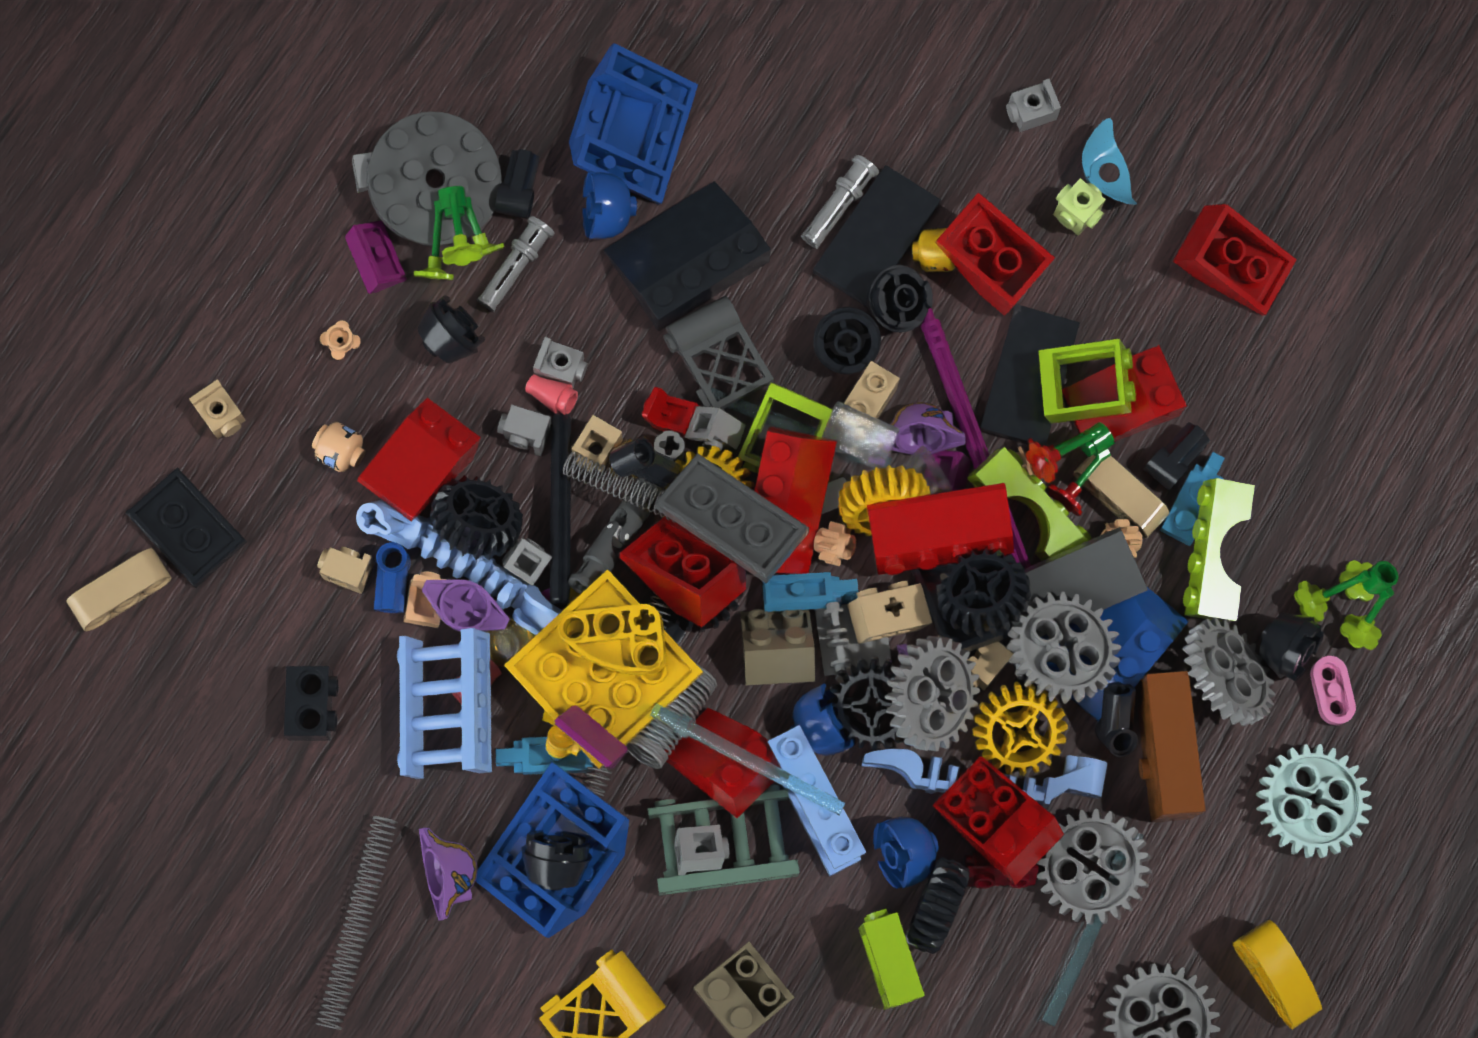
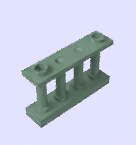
[648,785,800,896]

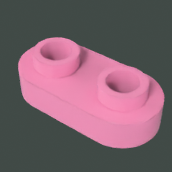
[1310,656,1356,726]

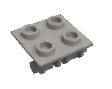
[815,602,893,676]

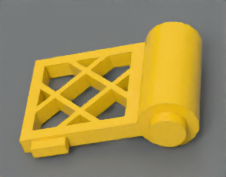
[539,949,666,1038]

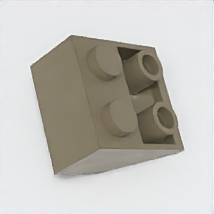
[740,609,815,685]
[693,942,794,1038]

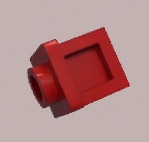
[642,387,699,437]

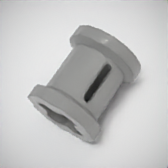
[654,431,685,461]

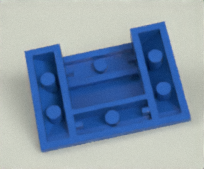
[569,43,698,205]
[1040,587,1189,721]
[475,762,629,938]

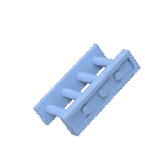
[397,628,492,779]
[768,725,866,876]

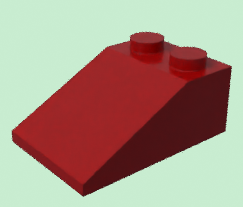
[935,192,1055,316]
[1173,204,1297,315]
[1062,345,1187,442]
[357,398,481,522]
[620,517,746,627]
[665,708,783,818]

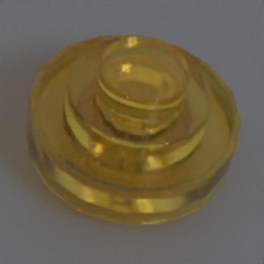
[484,615,533,667]

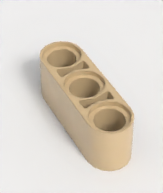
[1074,455,1170,539]
[66,548,171,631]

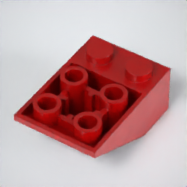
[932,756,1064,885]

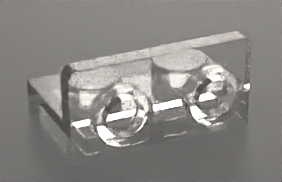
[822,401,900,468]

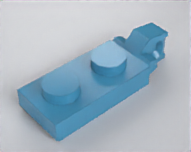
[1159,452,1225,546]
[762,572,859,612]
[495,737,593,775]

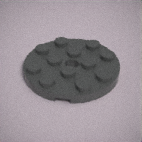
[367,111,501,246]

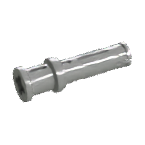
[801,155,879,249]
[477,216,555,312]

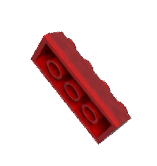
[755,426,837,574]
[867,483,1014,575]

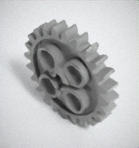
[1007,592,1121,704]
[1183,618,1275,726]
[885,636,980,751]
[1036,809,1152,925]
[1103,963,1220,1038]

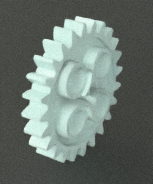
[1256,744,1372,858]

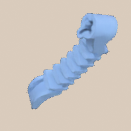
[356,499,563,635]
[861,749,1107,808]

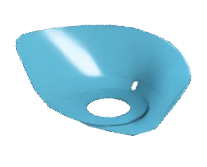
[1082,118,1137,204]

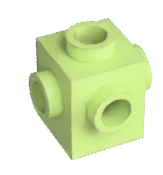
[1053,178,1106,236]

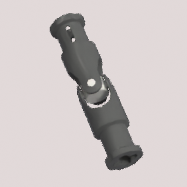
[568,478,664,594]

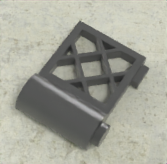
[663,296,774,409]

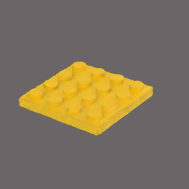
[504,569,704,769]

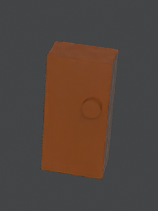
[1135,671,1206,823]

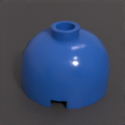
[582,172,637,239]
[790,683,855,756]
[873,816,939,889]

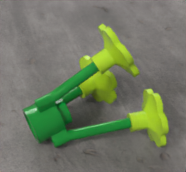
[414,186,505,280]
[1294,560,1398,650]

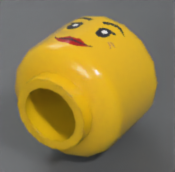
[912,228,955,273]

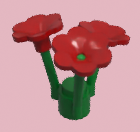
[1026,422,1115,516]

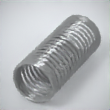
[626,664,717,769]

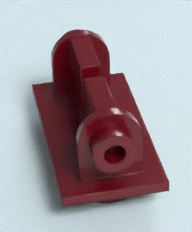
[965,851,1039,889]

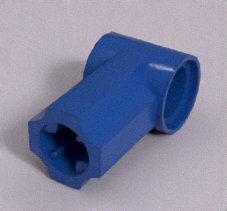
[374,542,411,614]

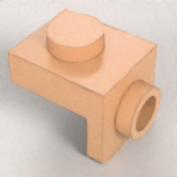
[404,572,446,628]

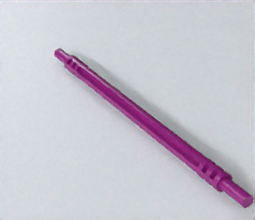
[921,308,1047,636]

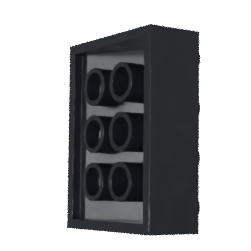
[604,181,771,332]

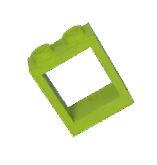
[1039,339,1136,424]
[738,383,835,474]
[858,909,925,1010]

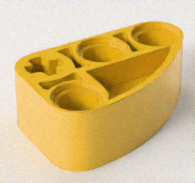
[557,604,667,675]
[1233,920,1322,1029]

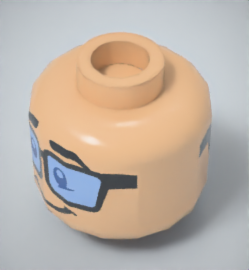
[312,422,365,472]

